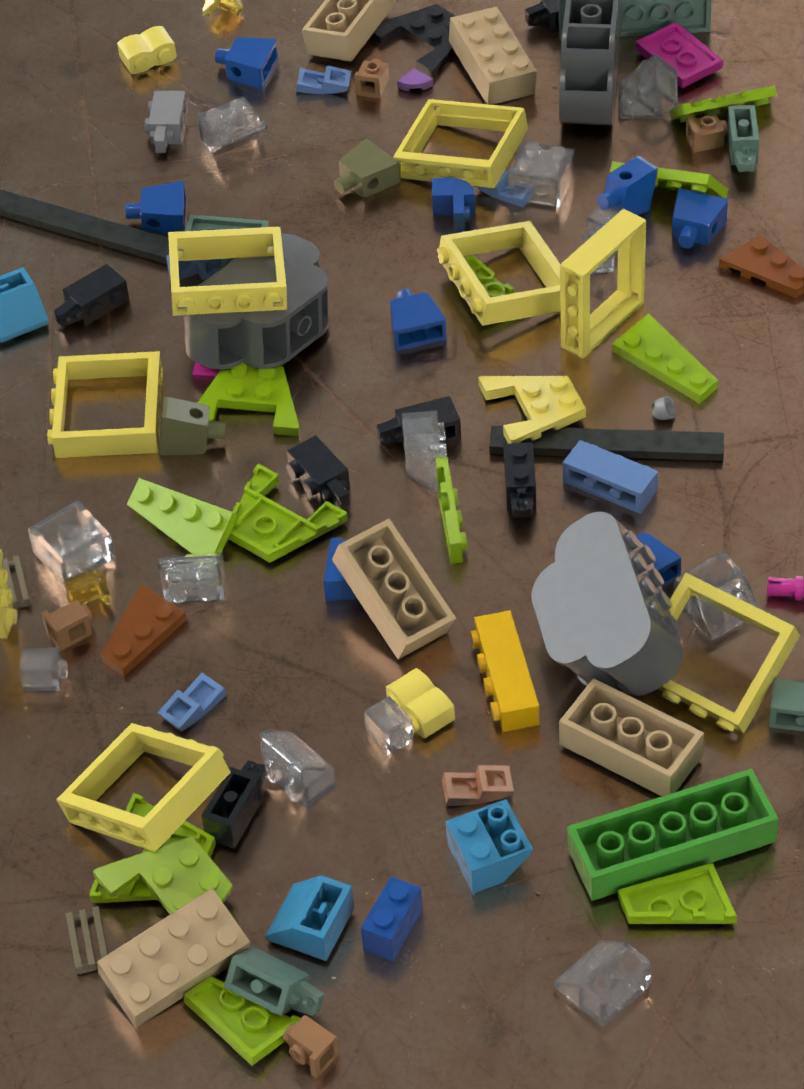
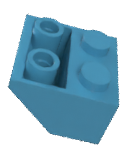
[0,267,50,343]
[446,799,533,894]
[265,875,354,961]

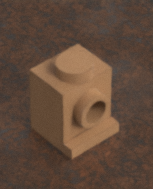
[355,59,389,99]
[686,114,728,153]
[42,600,93,651]
[283,1015,339,1079]

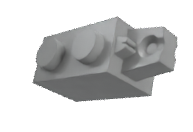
[145,91,188,153]

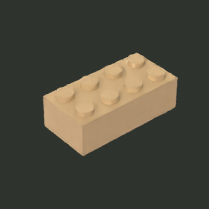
[302,0,396,61]
[449,7,537,105]
[332,519,456,659]
[559,678,704,796]
[97,888,250,1028]

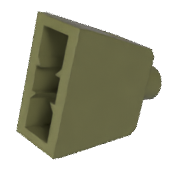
[334,138,400,197]
[159,397,226,456]

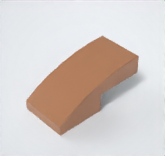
[442,765,514,806]

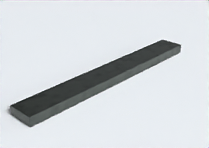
[0,189,169,264]
[489,425,724,461]

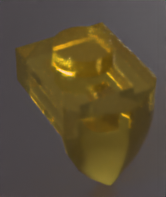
[203,0,244,16]
[64,569,111,605]

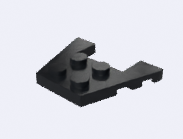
[371,4,455,78]

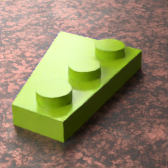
[436,457,467,564]
[618,863,737,924]

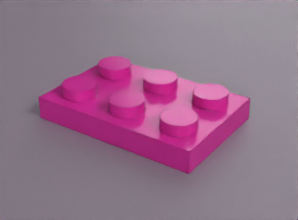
[635,22,723,88]

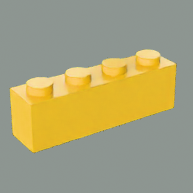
[470,610,540,732]

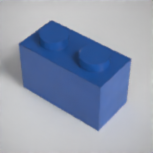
[361,876,423,962]

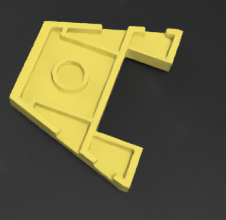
[478,376,586,444]

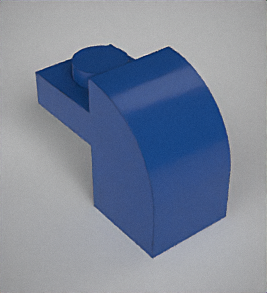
[432,177,476,233]

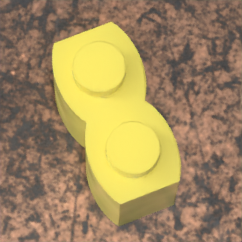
[117,26,177,74]
[385,668,455,738]

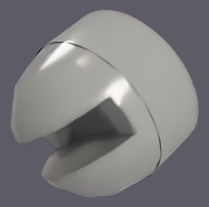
[651,396,676,420]

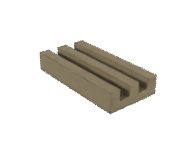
[2,555,31,609]
[66,906,108,975]

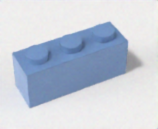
[563,440,658,514]

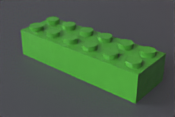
[567,768,779,901]

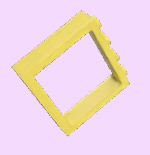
[393,99,528,188]
[560,209,646,359]
[437,221,561,326]
[168,227,287,316]
[47,351,163,458]
[658,573,800,734]
[56,723,231,852]

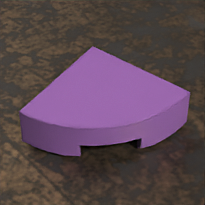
[397,68,433,91]

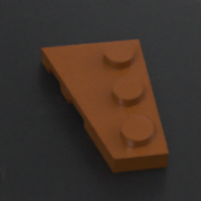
[719,235,804,298]
[100,584,187,676]

